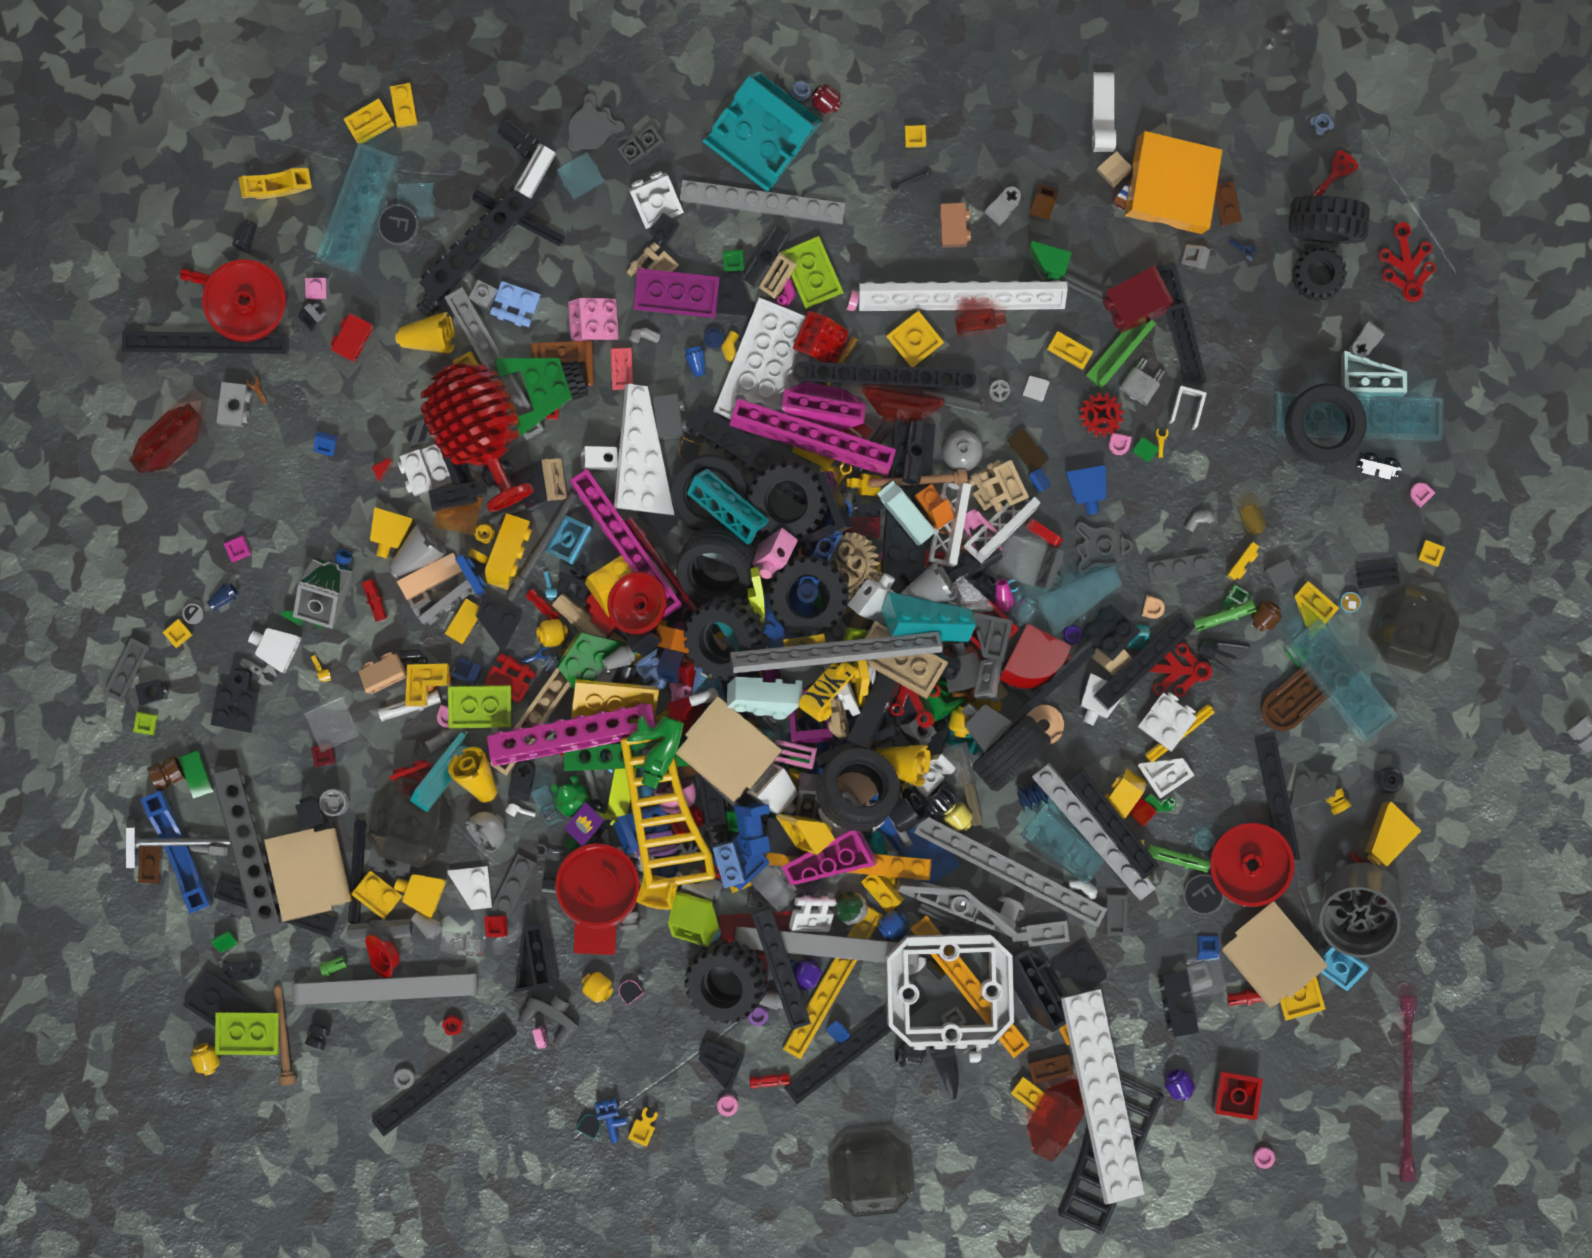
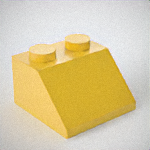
[585,555,633,617]
[776,814,835,855]

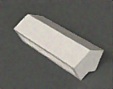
[514,143,556,199]

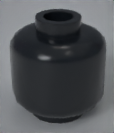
[481,459,513,489]
[1375,767,1404,794]
[894,1041,927,1068]

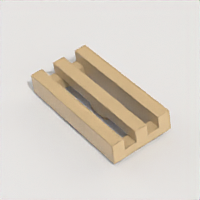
[758,253,798,299]
[542,458,567,501]

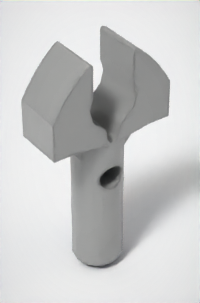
[240,658,278,685]
[189,846,228,856]

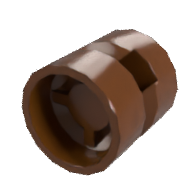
[147,755,186,791]

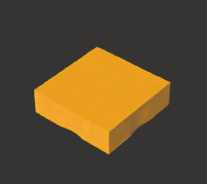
[1124,131,1222,234]

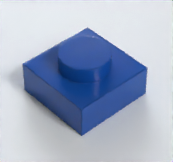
[313,431,337,457]

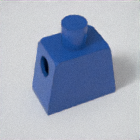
[1065,465,1106,515]

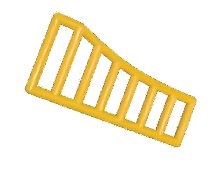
[621,737,715,890]

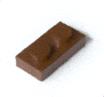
[1215,182,1242,227]
[138,846,162,884]
[1028,1053,1074,1084]

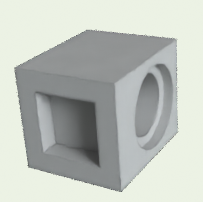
[469,280,498,310]

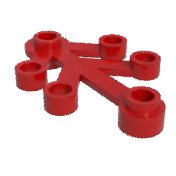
[1378,222,1436,302]
[1150,643,1212,697]
[890,685,941,728]

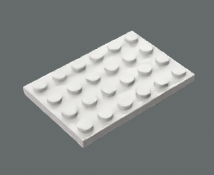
[713,298,820,420]

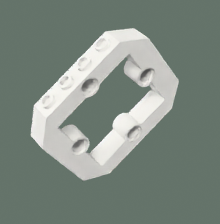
[885,933,1014,1050]

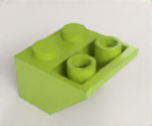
[668,891,720,947]

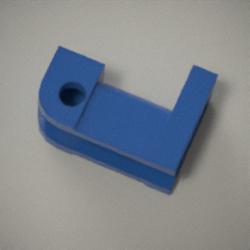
[734,801,770,856]
[613,806,671,856]

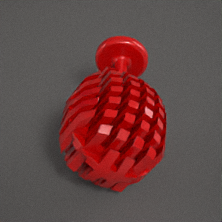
[420,363,534,512]

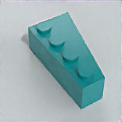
[881,592,976,642]

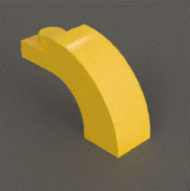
[238,168,312,199]

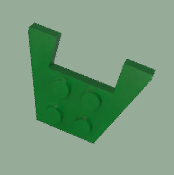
[494,358,572,436]
[556,631,637,689]

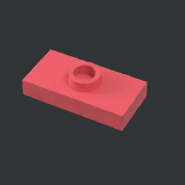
[611,348,633,390]

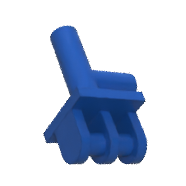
[595,1097,628,1143]

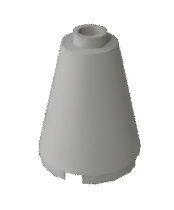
[389,523,446,579]
[900,562,957,603]

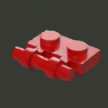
[483,653,537,703]

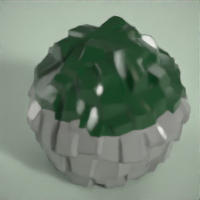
[834,891,868,925]

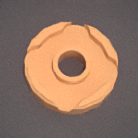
[1027,705,1064,745]

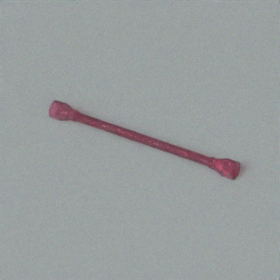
[1400,997,1417,1182]

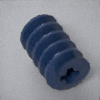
[1017,781,1049,813]

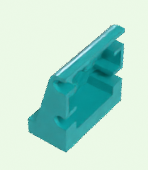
[702,71,823,192]

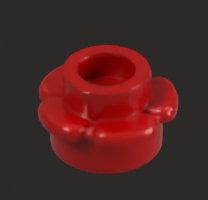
[442,1015,463,1036]

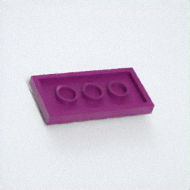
[633,268,719,318]

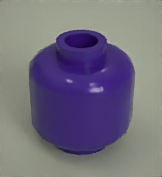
[794,958,822,991]
[1164,1069,1195,1101]

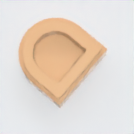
[1141,596,1165,619]

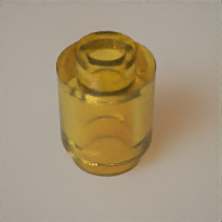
[1240,504,1267,536]

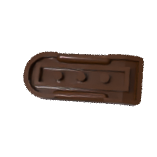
[1261,642,1357,731]

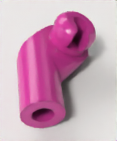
[777,276,796,307]

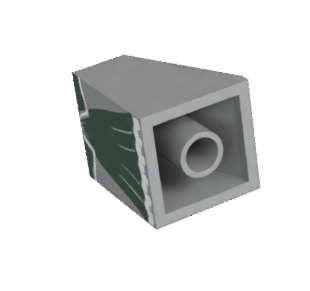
[293,558,353,629]

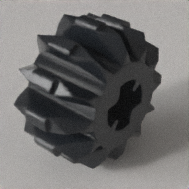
[926,782,959,817]

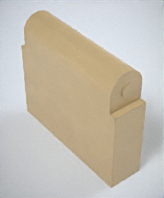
[676,696,783,802]
[264,828,352,922]
[1222,901,1328,1008]

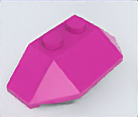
[782,382,866,431]

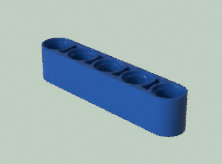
[794,498,852,588]

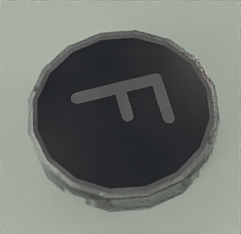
[378,204,419,245]
[1183,874,1224,915]

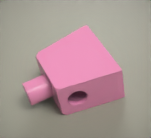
[753,528,797,579]

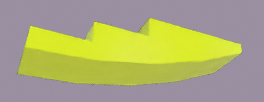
[747,567,765,623]
[607,750,637,825]

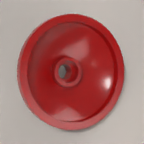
[607,572,667,634]

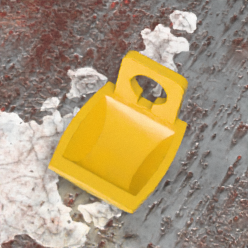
[637,875,678,910]

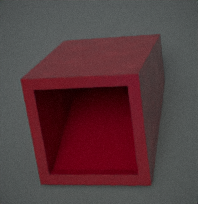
[1103,265,1174,333]

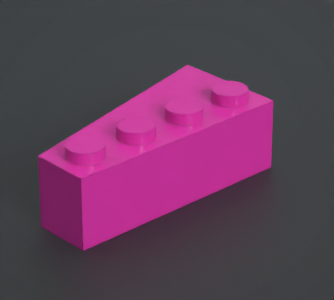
[782,830,878,886]

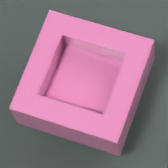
[305,278,327,300]

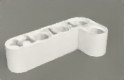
[1092,72,1116,152]

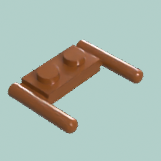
[531,341,594,387]

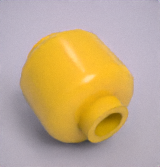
[536,619,568,647]
[948,706,969,738]
[582,972,613,1003]
[190,1043,221,1075]

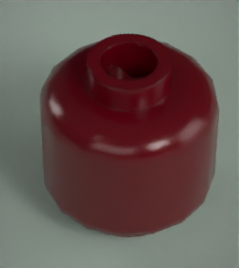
[810,84,842,115]

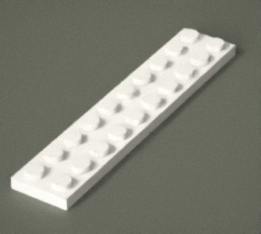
[859,280,1068,311]
[1061,989,1144,1204]

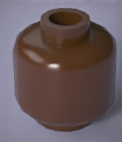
[1251,600,1282,632]

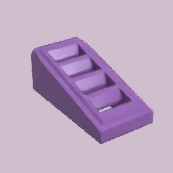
[635,830,677,857]

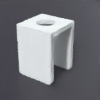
[1169,386,1207,430]

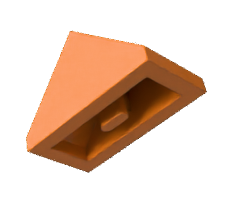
[657,625,689,653]

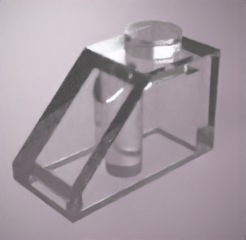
[947,576,994,613]
[438,930,486,957]

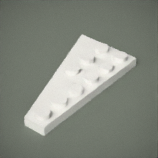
[614,384,674,515]

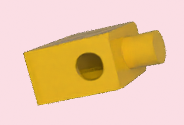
[370,507,414,559]
[394,874,447,918]

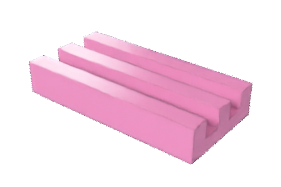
[775,739,817,769]

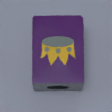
[565,799,615,846]

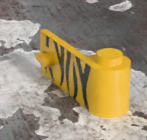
[799,662,858,722]

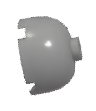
[942,430,983,471]
[465,811,506,853]

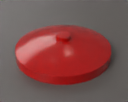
[202,259,286,342]

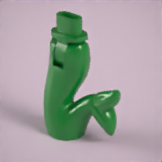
[627,715,684,789]

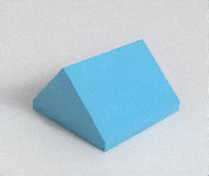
[545,515,593,566]
[1320,945,1370,991]

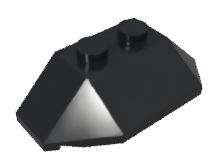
[1012,949,1068,1032]

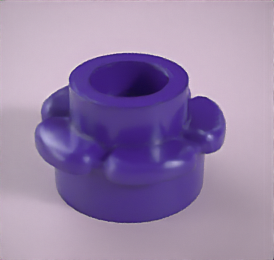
[1063,625,1083,645]

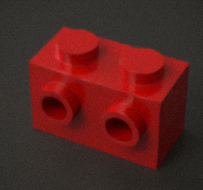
[330,313,374,363]

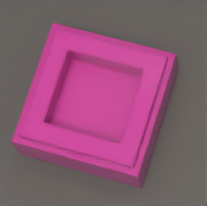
[224,535,252,563]

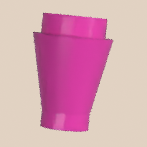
[994,579,1015,612]

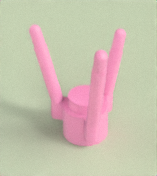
[964,509,1003,551]

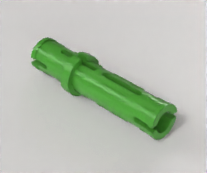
[1194,599,1257,632]
[1148,844,1210,873]

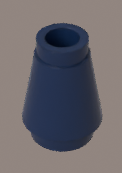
[207,582,239,611]

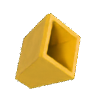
[1365,801,1421,867]

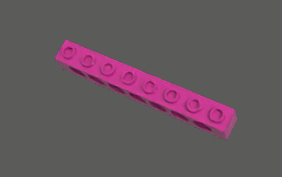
[729,399,896,476]
[570,469,681,619]
[487,703,656,766]

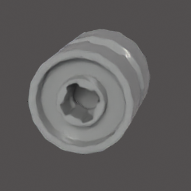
[1566,714,1592,753]
[319,789,350,816]

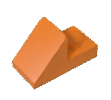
[914,484,954,530]

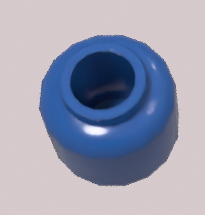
[877,910,909,941]

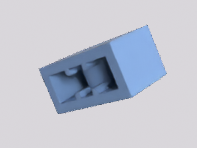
[713,839,746,888]

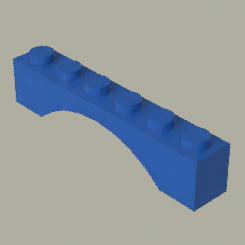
[141,791,213,914]

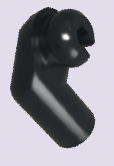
[400,649,429,664]

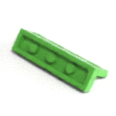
[1086,319,1156,389]

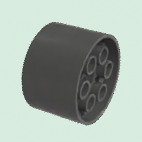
[1319,863,1403,958]

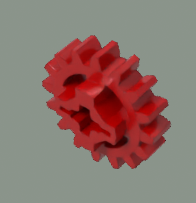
[1079,393,1124,438]

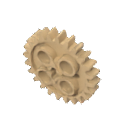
[822,532,879,600]

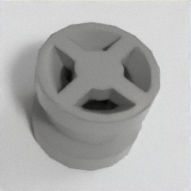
[989,380,1010,402]
[619,911,640,930]

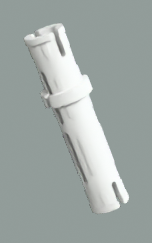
[378,690,441,722]

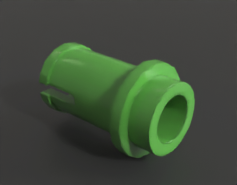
[319,955,347,976]

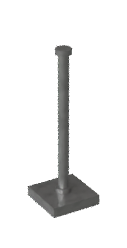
[126,816,230,868]

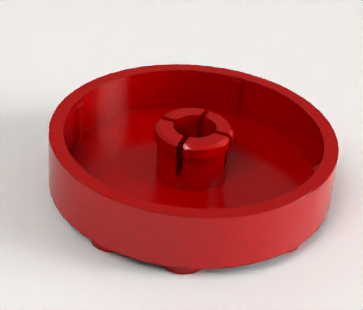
[1210,823,1295,907]

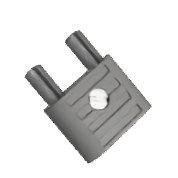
[1119,358,1165,405]

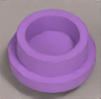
[748,1005,768,1026]

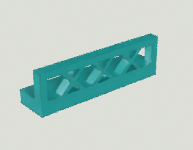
[687,469,769,545]
[410,732,469,812]

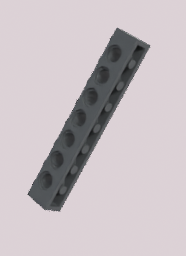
[212,768,283,936]

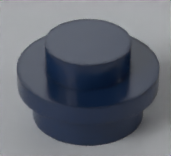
[704,328,724,349]
[797,582,818,603]

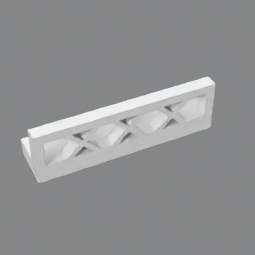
[928,482,971,567]
[964,497,1041,563]

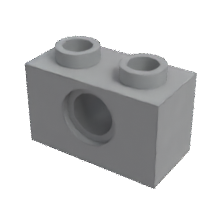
[216,382,252,428]

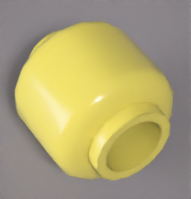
[942,802,973,832]

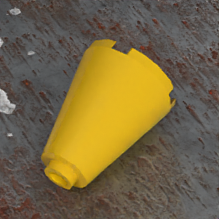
[395,312,455,354]
[875,745,931,786]
[448,747,497,802]

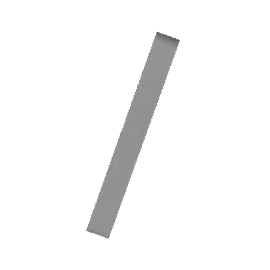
[735,926,919,966]
[292,973,478,1005]

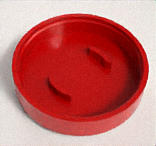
[555,844,640,929]

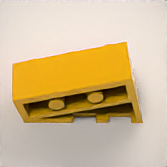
[485,513,532,590]
[1104,768,1147,820]

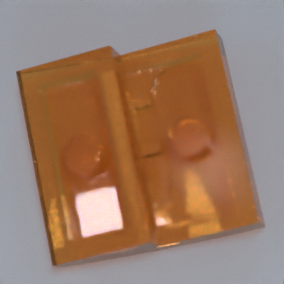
[433,487,484,535]

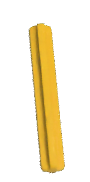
[1145,704,1214,762]

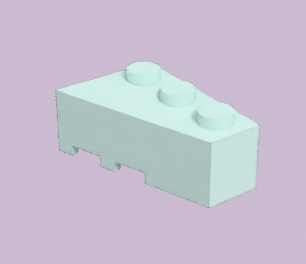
[1341,351,1407,397]
[727,677,802,720]

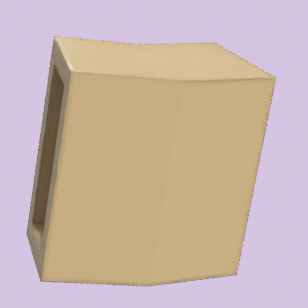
[1097,151,1133,188]

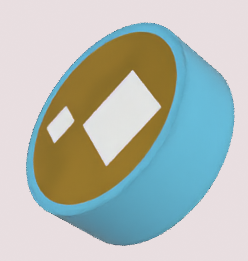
[1339,592,1361,613]

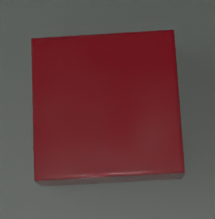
[311,743,336,767]

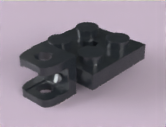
[210,668,259,733]

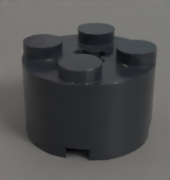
[889,783,931,833]

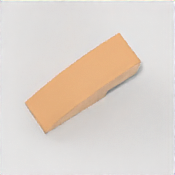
[397,553,462,600]

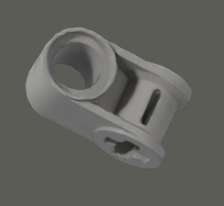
[984,186,1021,226]
[1349,321,1385,358]

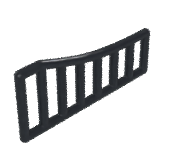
[1058,1074,1164,1235]

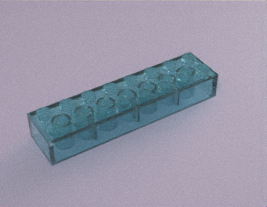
[1273,393,1444,442]

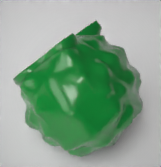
[550,776,589,818]

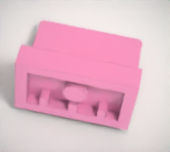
[568,298,619,342]

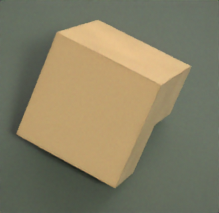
[1092,649,1132,677]

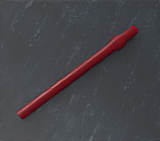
[625,517,699,613]

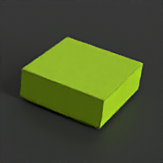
[133,711,158,736]

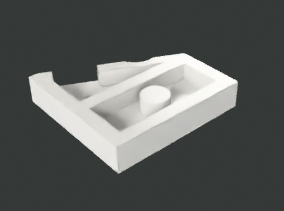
[1137,758,1194,798]
[448,866,492,910]

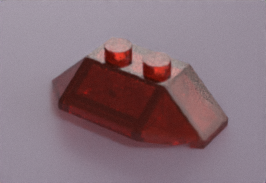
[862,386,945,424]
[129,403,201,473]
[1027,1079,1085,1162]

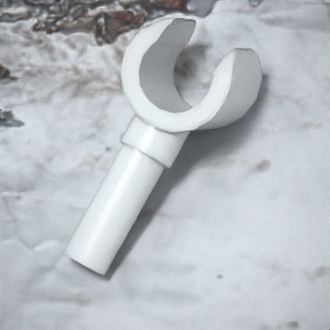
[505,803,536,817]
[969,1048,982,1063]

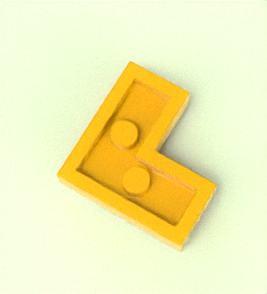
[405,664,449,707]

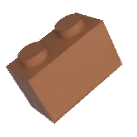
[940,203,971,248]

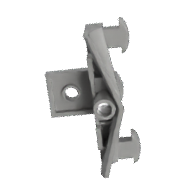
[894,878,1025,949]

